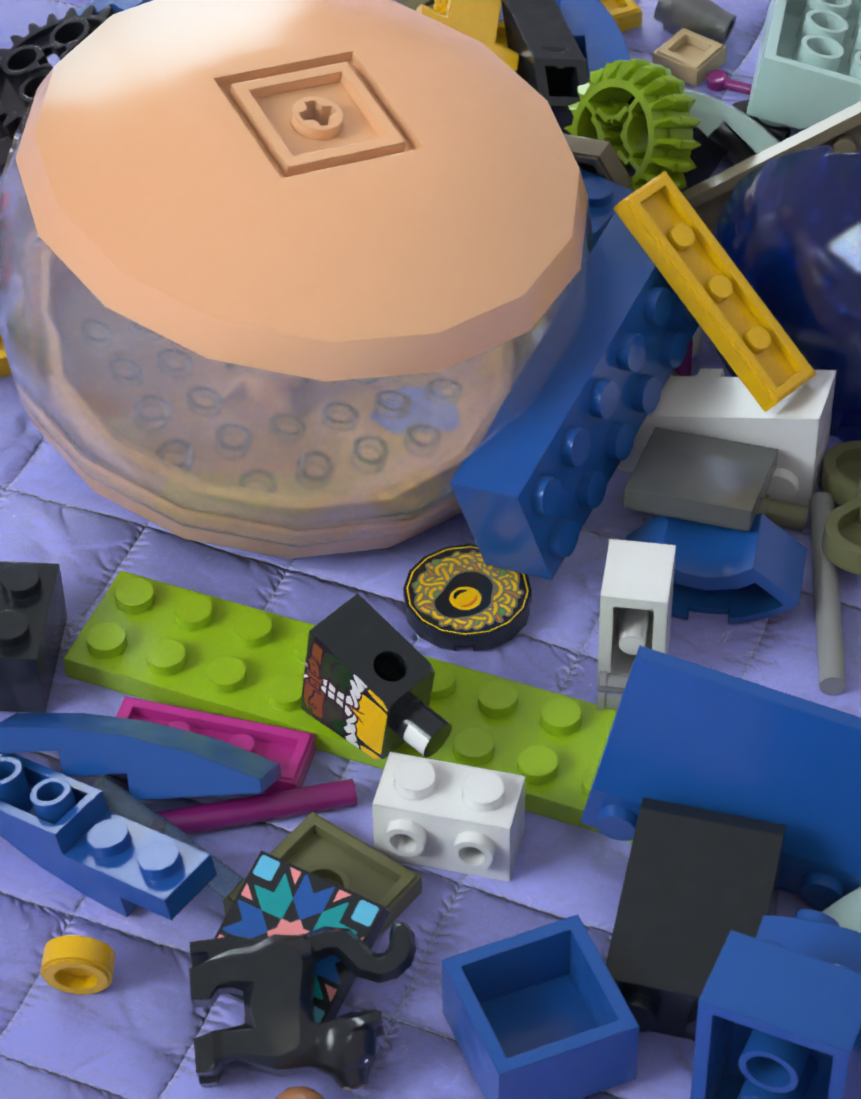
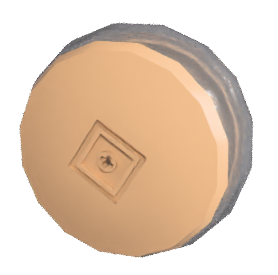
[0,0,594,559]

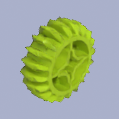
[563,59,701,191]

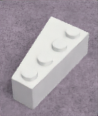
[617,368,836,510]

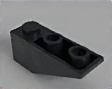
[501,0,589,135]

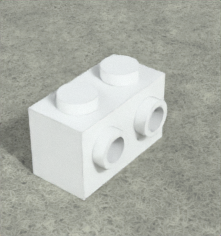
[372,752,525,882]

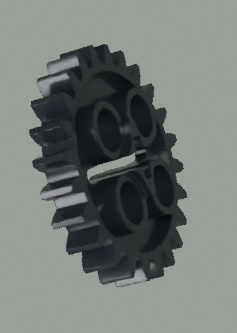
[0,5,115,145]

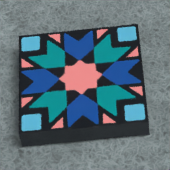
[214,850,390,1023]

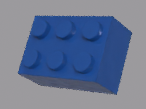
[690,930,861,1099]

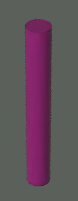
[150,778,357,838]

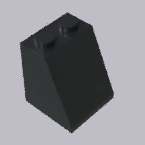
[606,797,786,1042]

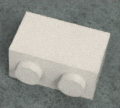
[597,539,676,687]

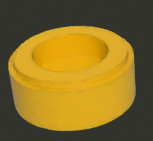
[40,935,116,995]

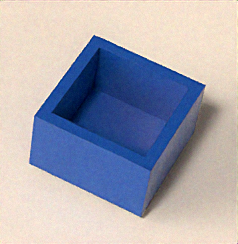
[442,914,639,1099]

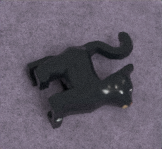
[189,921,417,1090]

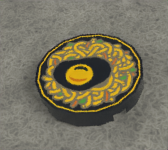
[403,544,532,652]

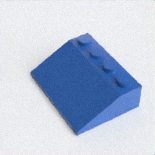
[580,645,861,908]

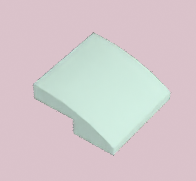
[683,88,779,154]

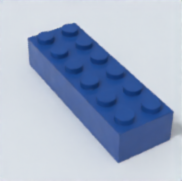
[450,212,699,580]

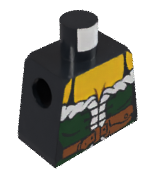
[300,594,452,759]

